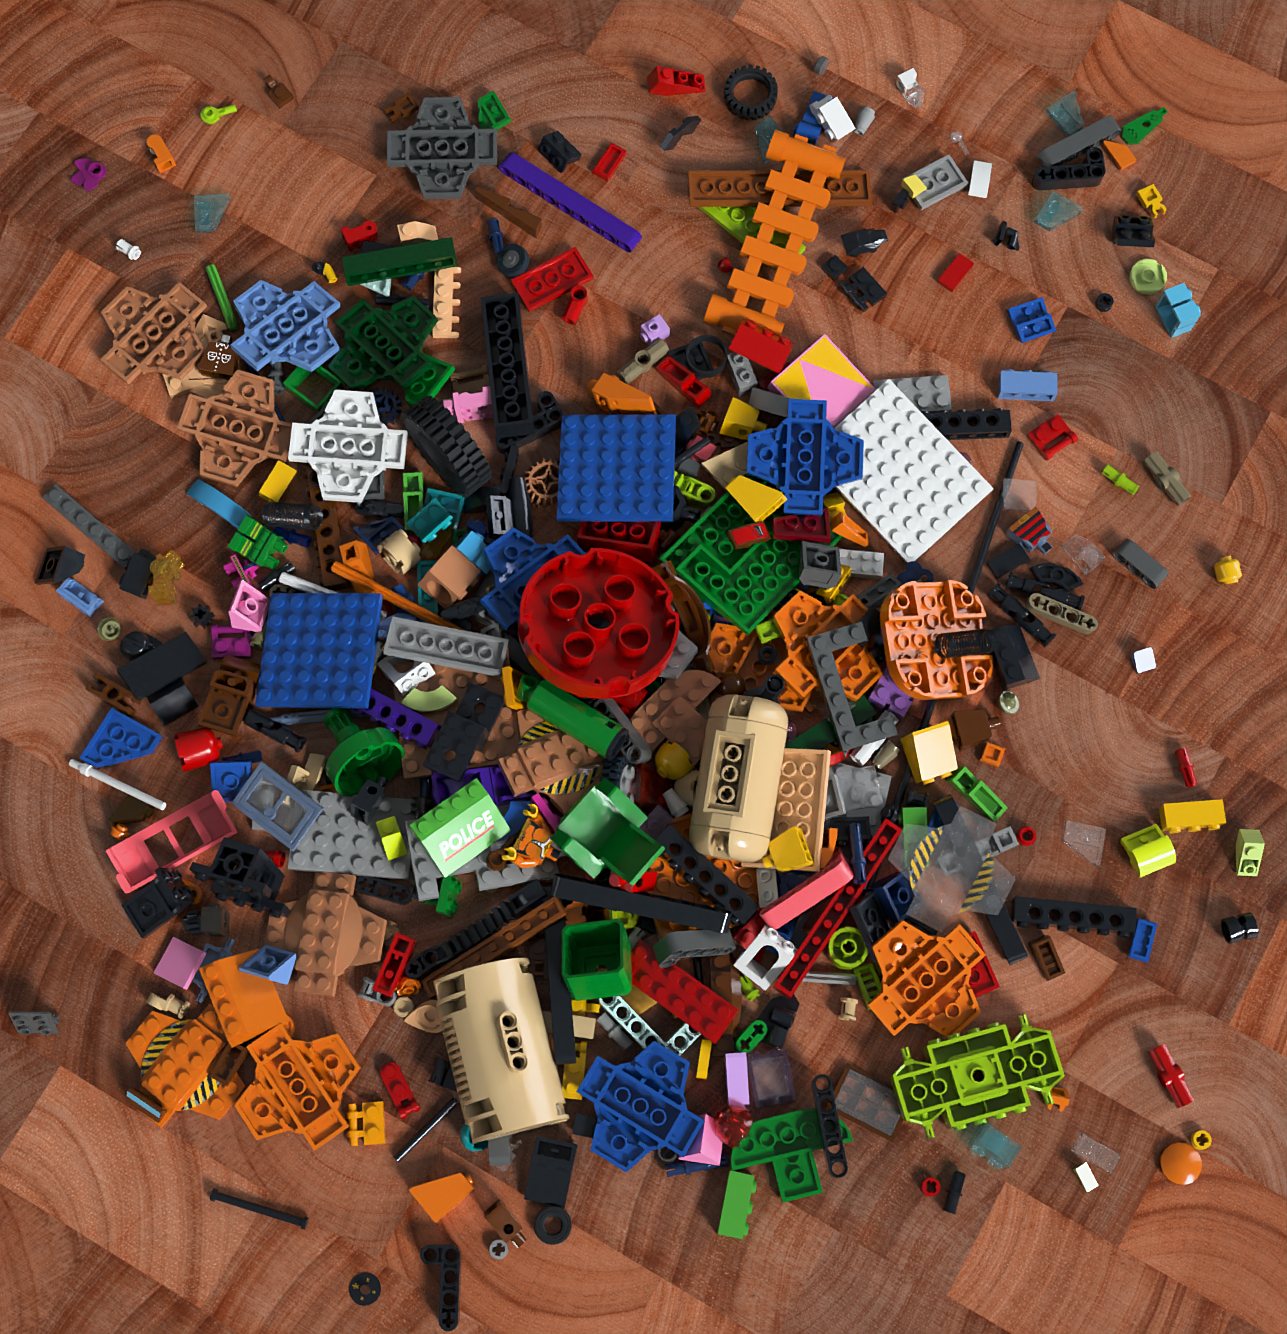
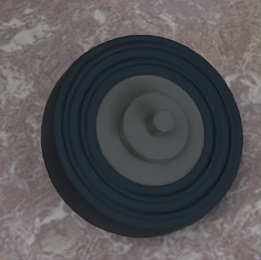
[497,244,530,278]

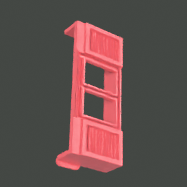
[106,790,238,894]

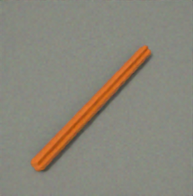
[331,561,466,631]

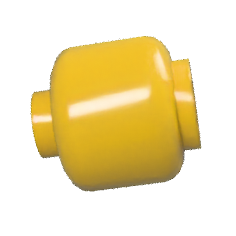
[1214,556,1242,585]

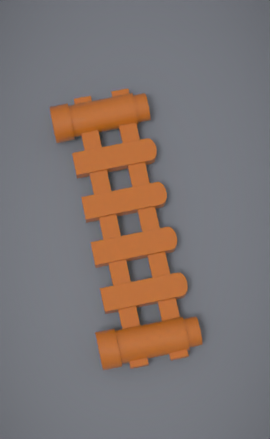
[703,129,846,337]

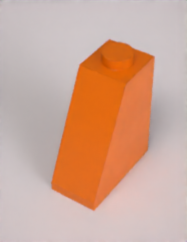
[409,1172,475,1223]

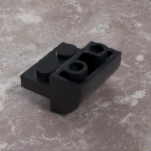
[1112,215,1155,247]

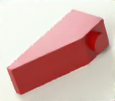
[372,933,417,997]

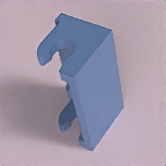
[56,578,104,618]

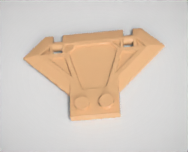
[163,314,241,399]

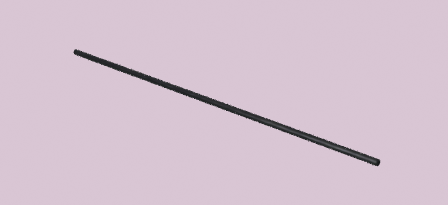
[862,442,1024,896]

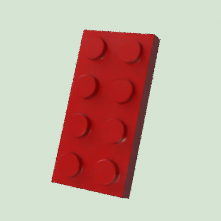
[511,247,594,312]

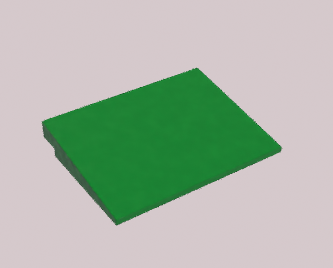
[657,474,842,635]

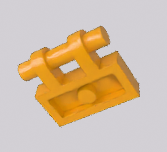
[346,1101,386,1146]

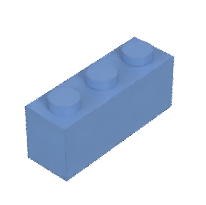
[998,369,1057,401]

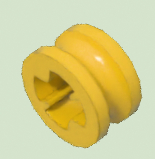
[1190,1130,1212,1150]

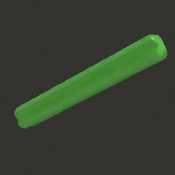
[206,264,239,331]

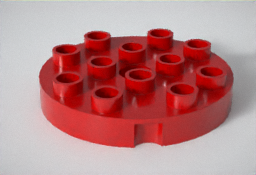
[518,548,680,699]

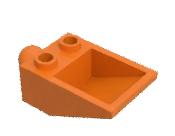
[586,373,657,415]

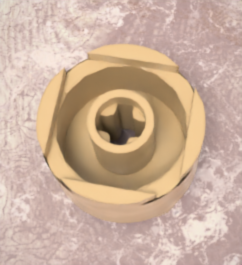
[377,529,421,575]

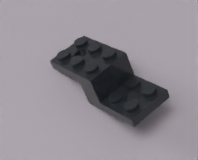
[423,682,505,783]

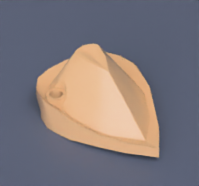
[404,1000,442,1033]

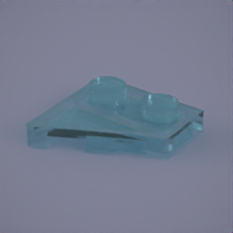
[1046,90,1084,137]
[1034,191,1083,231]
[194,194,231,233]

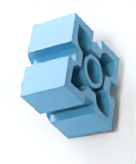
[454,531,491,577]

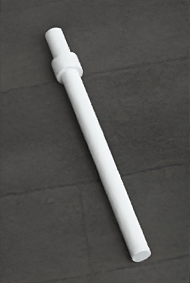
[69,759,166,810]

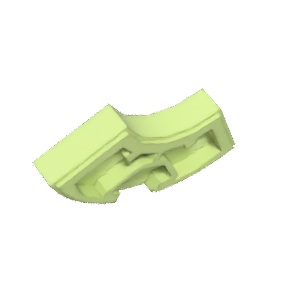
[401,686,457,713]

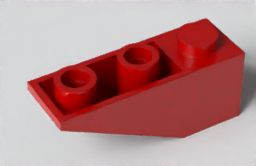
[647,66,706,96]

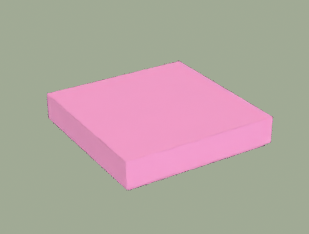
[154,937,207,990]

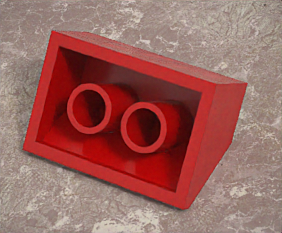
[729,319,794,374]

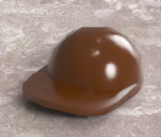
[709,671,745,705]

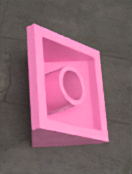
[228,580,271,632]
[678,1114,725,1166]

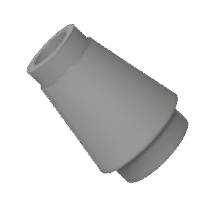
[854,106,875,135]

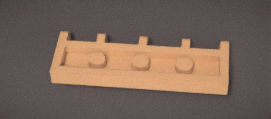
[433,267,461,338]

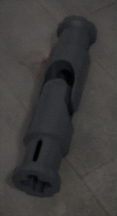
[1005,572,1085,610]
[987,583,1056,648]
[242,708,307,753]

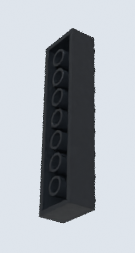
[481,292,535,439]

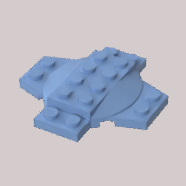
[231,280,340,372]

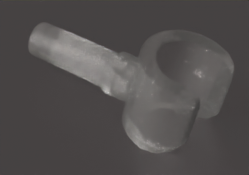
[950,131,969,155]

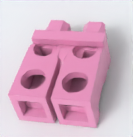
[443,386,493,423]

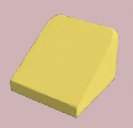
[901,174,927,199]

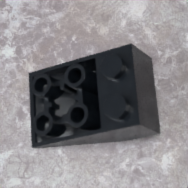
[524,1136,578,1208]

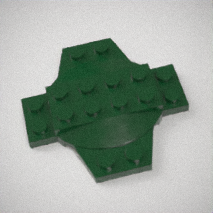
[328,296,438,391]

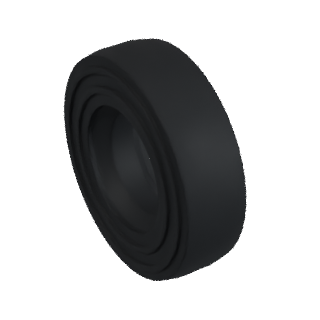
[534,1206,572,1245]

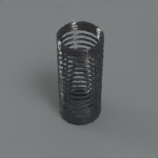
[262,502,323,530]
[935,628,997,659]

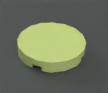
[1129,259,1167,295]

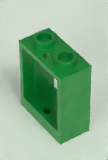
[283,366,344,414]

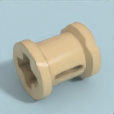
[838,997,858,1021]

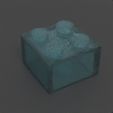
[967,1122,1022,1170]

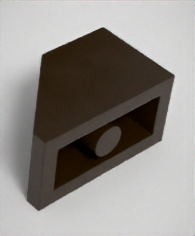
[108,794,155,825]

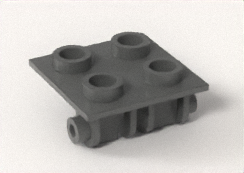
[8,1011,59,1035]

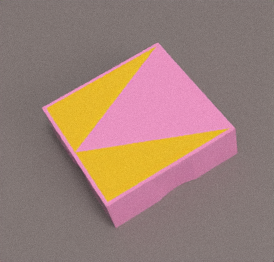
[767,334,876,428]

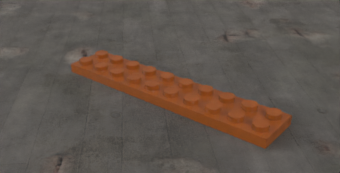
[688,170,872,207]

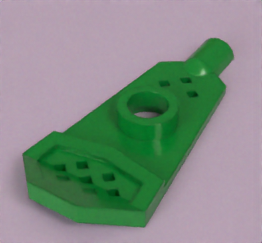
[1121,107,1168,145]

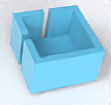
[1155,283,1201,338]

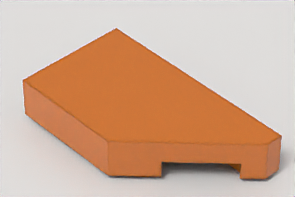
[1102,140,1137,171]

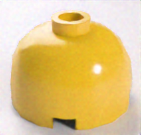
[655,740,694,780]

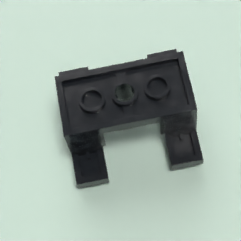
[189,837,291,918]

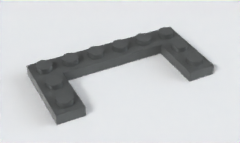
[805,621,898,752]

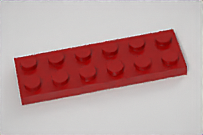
[631,939,739,1044]

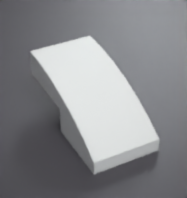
[968,160,992,198]

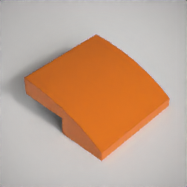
[820,828,838,870]

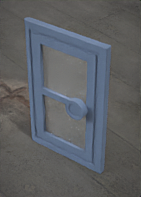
[231,761,324,851]

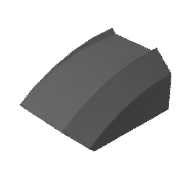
[799,541,841,590]

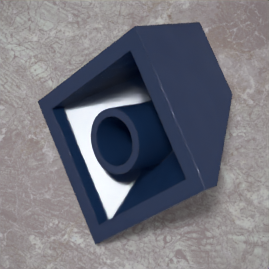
[866,868,924,923]

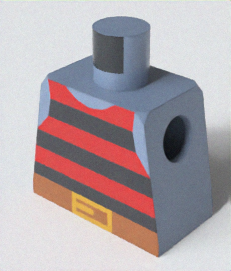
[1005,506,1053,555]

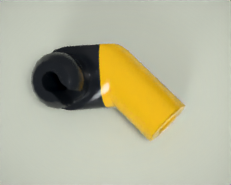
[312,262,337,283]

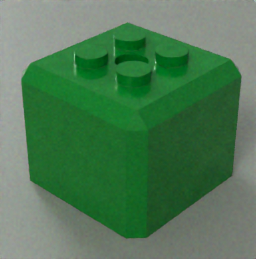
[562,919,632,1001]

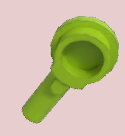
[200,104,237,124]

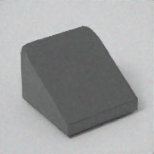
[677,458,701,479]

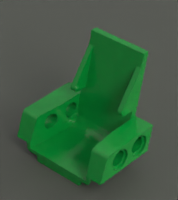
[550,778,665,886]

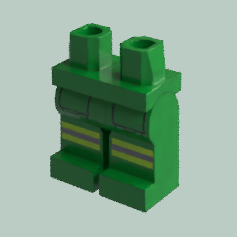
[228,515,289,569]

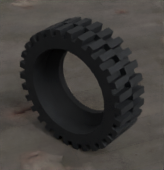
[401,395,492,498]

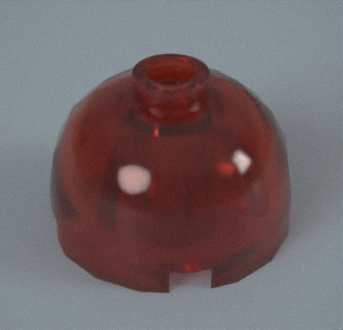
[714,1104,753,1148]

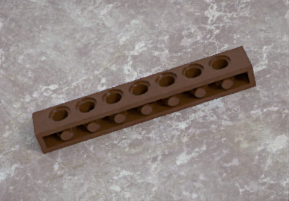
[303,462,349,591]

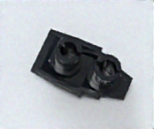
[841,228,888,257]

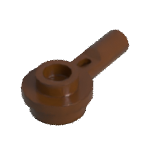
[486,836,517,871]

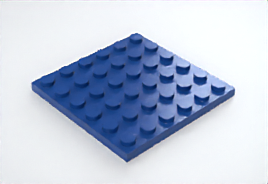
[557,414,676,521]
[255,593,383,709]

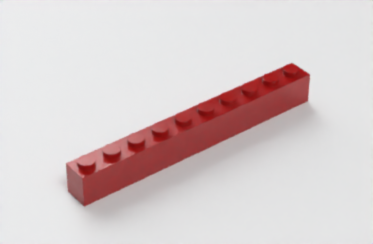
[772,819,903,999]

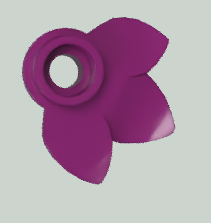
[70,158,106,191]

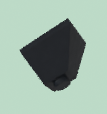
[35,546,85,585]

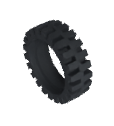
[724,65,778,120]

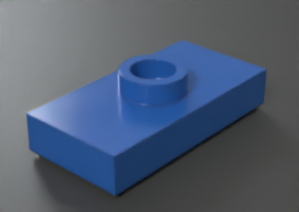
[1127,918,1157,963]

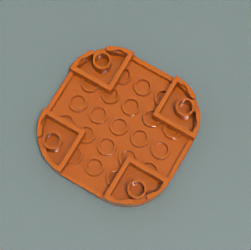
[880,580,993,700]

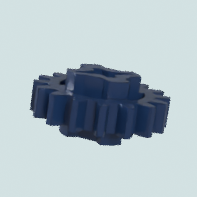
[369,387,402,428]

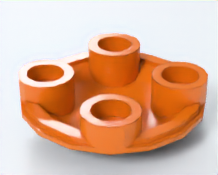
[1160,1142,1202,1185]

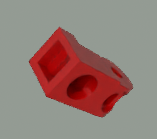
[341,221,378,251]

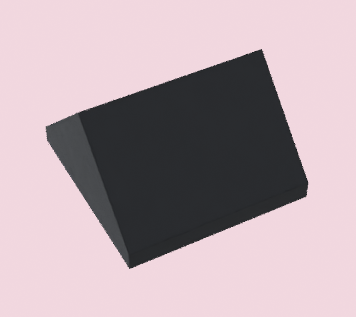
[147,677,199,726]

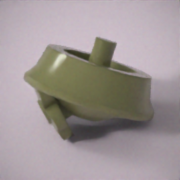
[97,617,121,641]
[997,691,1019,714]

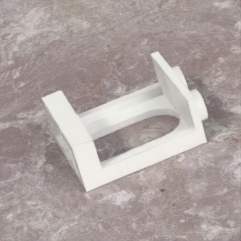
[377,655,435,697]
[733,924,798,991]

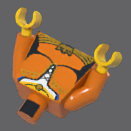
[502,804,561,868]

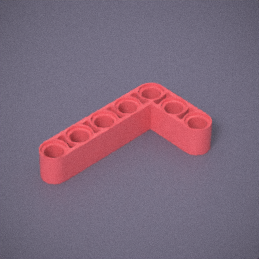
[759,846,853,930]

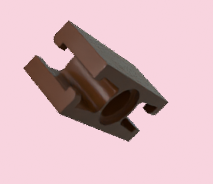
[86,673,142,717]

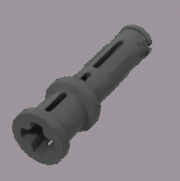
[268,362,285,395]

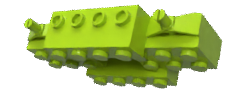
[890,1014,1065,1139]

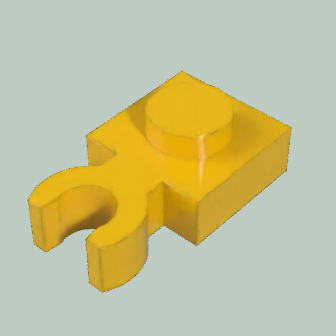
[1136,184,1166,218]

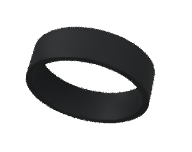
[686,335,727,378]

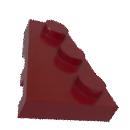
[771,508,831,543]

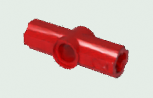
[1148,1044,1194,1108]

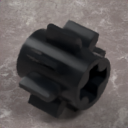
[189,604,215,629]
[183,909,207,936]

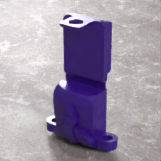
[431,765,545,806]

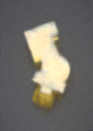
[148,549,185,605]

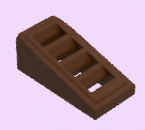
[1028,935,1065,981]

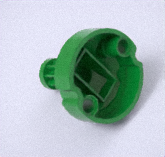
[324,708,405,797]

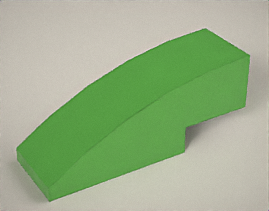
[403,472,424,530]
[946,766,1008,822]

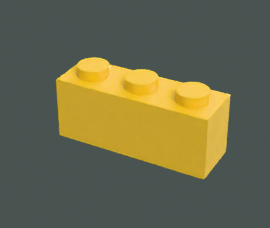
[1159,799,1226,833]

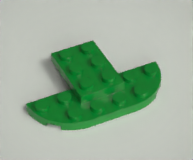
[731,1108,853,1203]

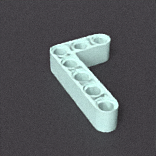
[597,996,701,1056]

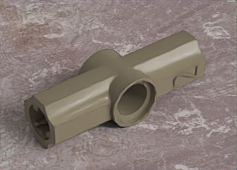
[616,338,669,384]
[1143,451,1191,506]

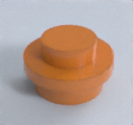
[110,823,130,841]

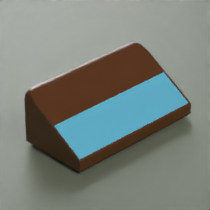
[126,1087,167,1123]

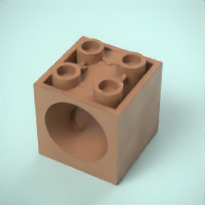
[418,546,481,609]

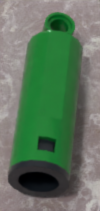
[516,674,629,761]

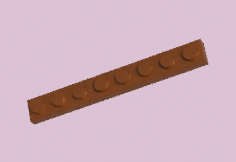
[421,897,567,999]

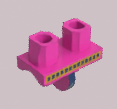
[223,554,258,590]

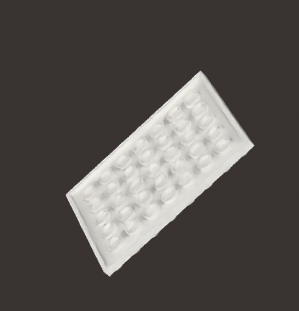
[834,379,994,562]

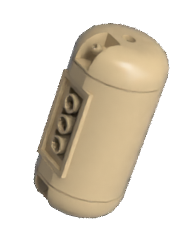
[689,694,788,862]

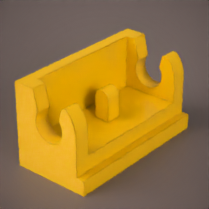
[259,460,297,502]

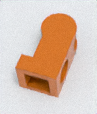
[146,134,176,173]

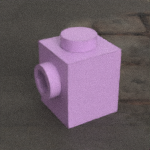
[640,314,670,345]

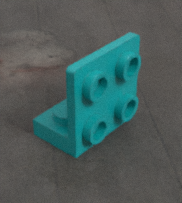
[406,497,453,543]

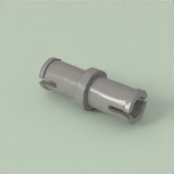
[596,1012,633,1051]

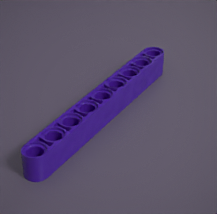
[499,152,642,253]

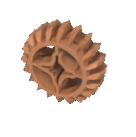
[524,458,560,509]

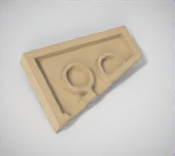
[701,442,748,491]

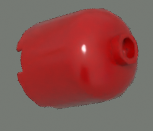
[174,728,223,772]

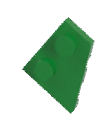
[478,90,512,130]

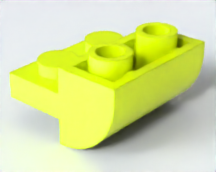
[1121,823,1176,878]

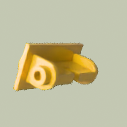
[816,564,851,603]

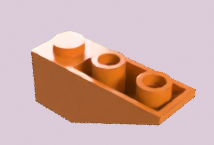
[339,540,375,593]

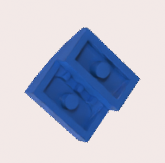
[1006,297,1056,343]

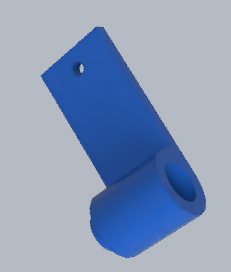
[793,91,834,145]

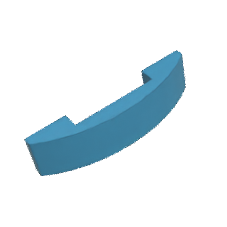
[186,479,252,536]

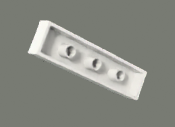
[839,549,884,580]

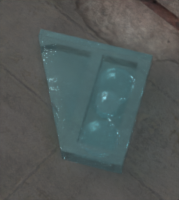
[755,116,783,164]

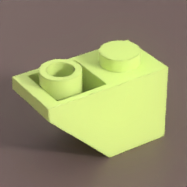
[1236,829,1265,876]

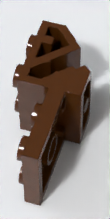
[197,655,261,737]

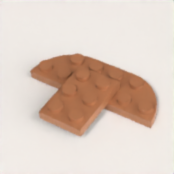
[627,670,721,766]

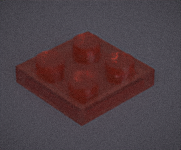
[635,763,672,812]

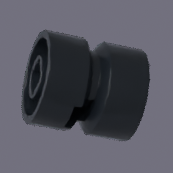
[1221,912,1258,944]

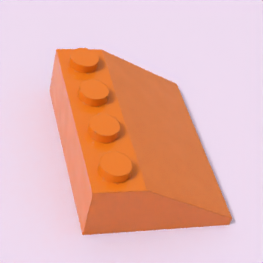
[199,949,289,1048]

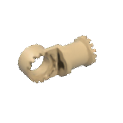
[146,992,190,1019]

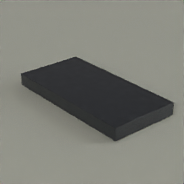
[117,632,207,701]

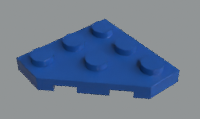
[80,708,163,769]

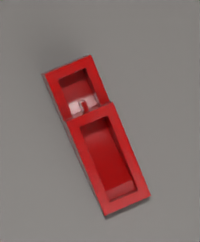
[655,355,712,408]

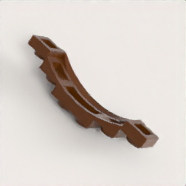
[652,560,715,673]
[709,952,742,1057]

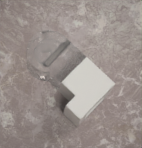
[896,68,925,107]

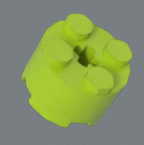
[826,927,868,970]

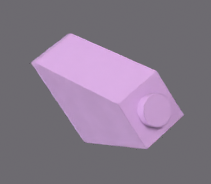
[724,1052,749,1110]

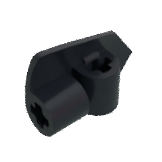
[751,994,800,1049]

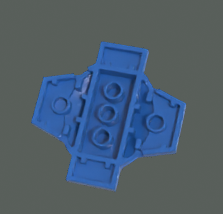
[746,399,864,516]
[480,527,586,630]
[576,1041,705,1172]

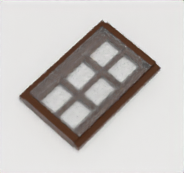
[826,1063,903,1142]

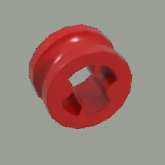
[920,1177,941,1197]

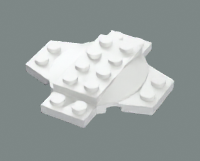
[288,390,408,503]

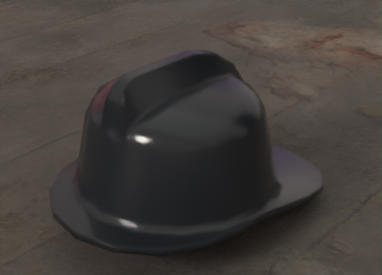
[120,631,162,661]

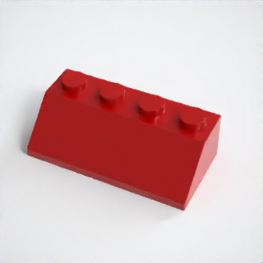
[576,521,661,563]

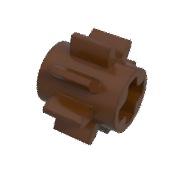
[697,409,719,432]
[659,528,680,551]

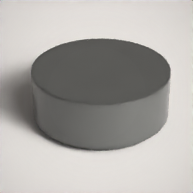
[814,56,829,75]

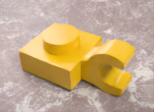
[571,997,601,1017]

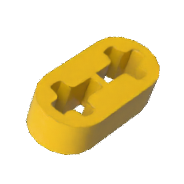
[696,1039,712,1079]

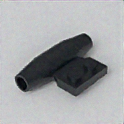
[486,477,533,539]

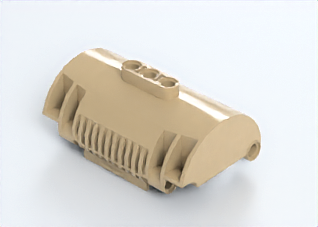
[433,958,570,1143]

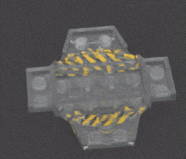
[888,806,1016,933]

